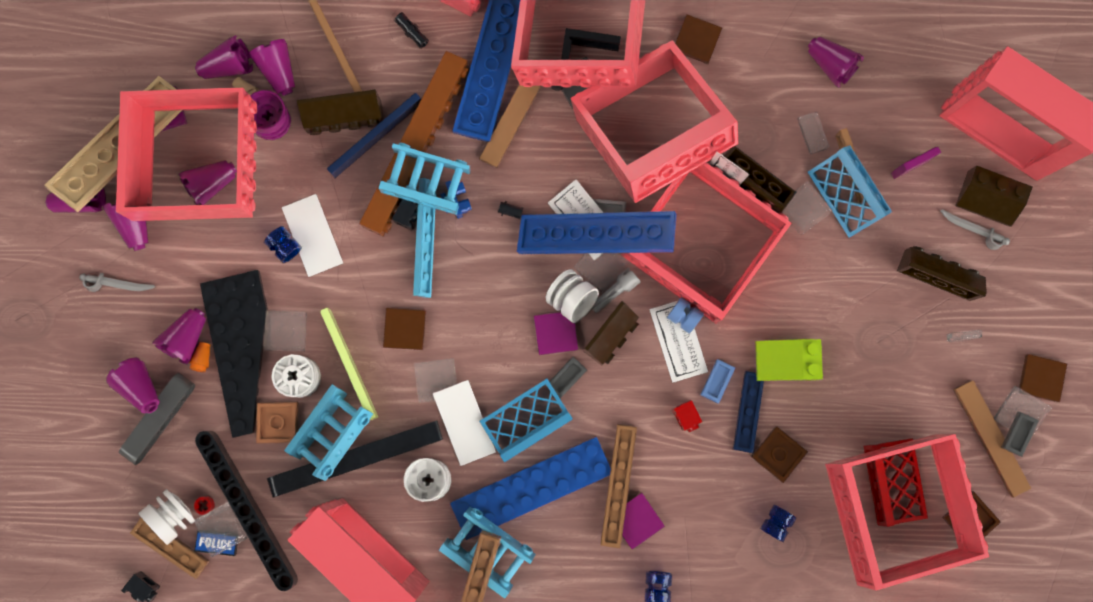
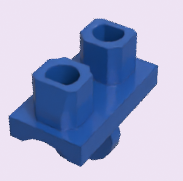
[440,180,472,219]

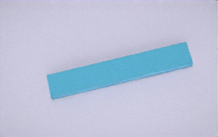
[413,178,436,298]

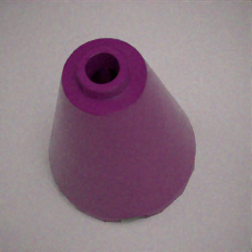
[195,35,253,79]
[808,37,864,88]
[249,39,295,96]
[178,160,237,205]
[45,187,106,213]
[103,202,149,251]
[152,308,206,365]
[106,357,160,413]

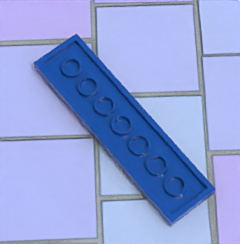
[452,0,520,142]
[517,211,677,254]
[450,437,611,540]

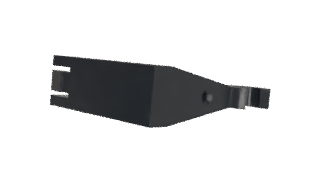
[551,28,621,91]

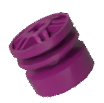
[250,90,291,140]

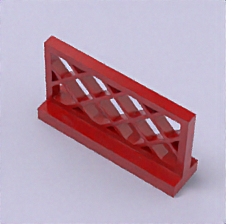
[863,438,928,527]

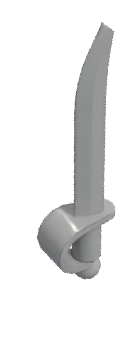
[940,209,1010,250]
[79,273,155,292]

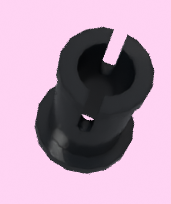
[498,201,523,220]

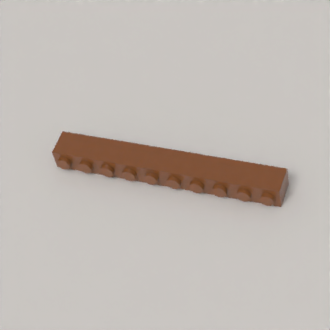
[359,51,469,237]

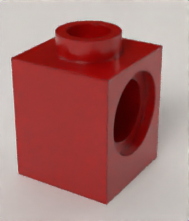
[672,400,703,432]

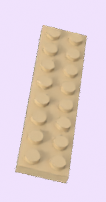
[44,76,182,212]

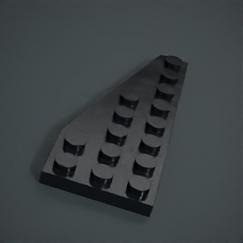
[200,270,268,438]

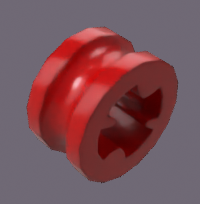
[194,496,215,515]

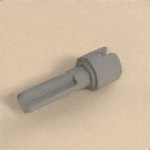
[592,267,641,313]

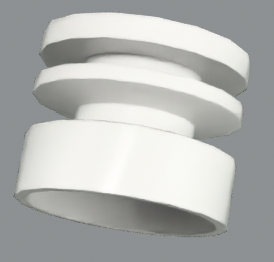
[546,269,599,323]
[272,354,321,398]
[404,458,451,502]
[138,489,196,545]

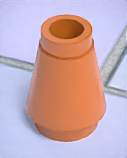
[189,342,211,373]

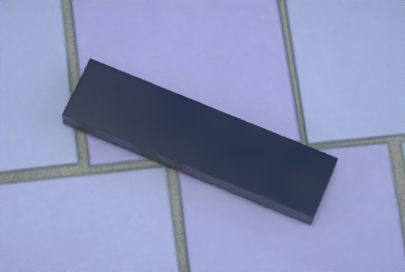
[732,371,764,453]

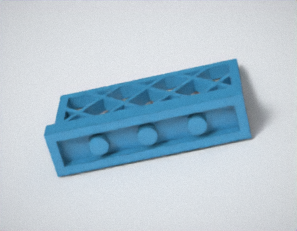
[808,145,892,238]
[479,379,573,462]

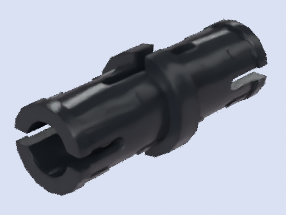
[394,12,429,49]

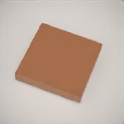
[256,402,298,443]

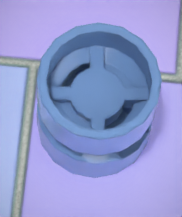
[667,297,704,334]

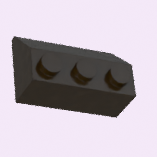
[955,166,1033,227]
[583,301,639,366]

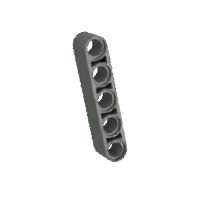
[119,373,195,465]

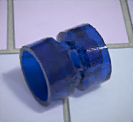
[264,226,302,264]
[760,504,797,543]
[644,571,672,602]

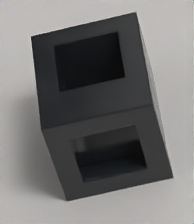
[392,199,418,231]
[121,571,160,602]

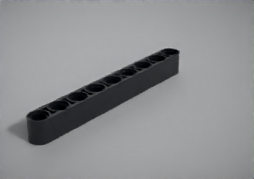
[267,421,443,498]
[195,431,298,591]

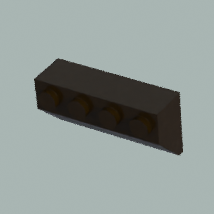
[297,89,384,135]
[724,146,797,213]
[897,246,987,301]

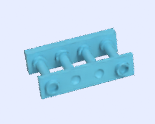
[379,143,471,215]
[284,384,373,481]
[439,507,536,599]

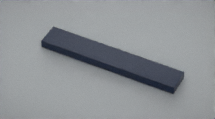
[327,93,421,178]

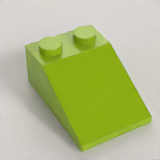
[755,339,823,381]

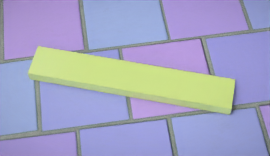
[320,308,378,420]

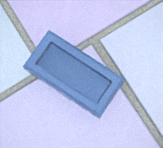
[700,359,735,404]

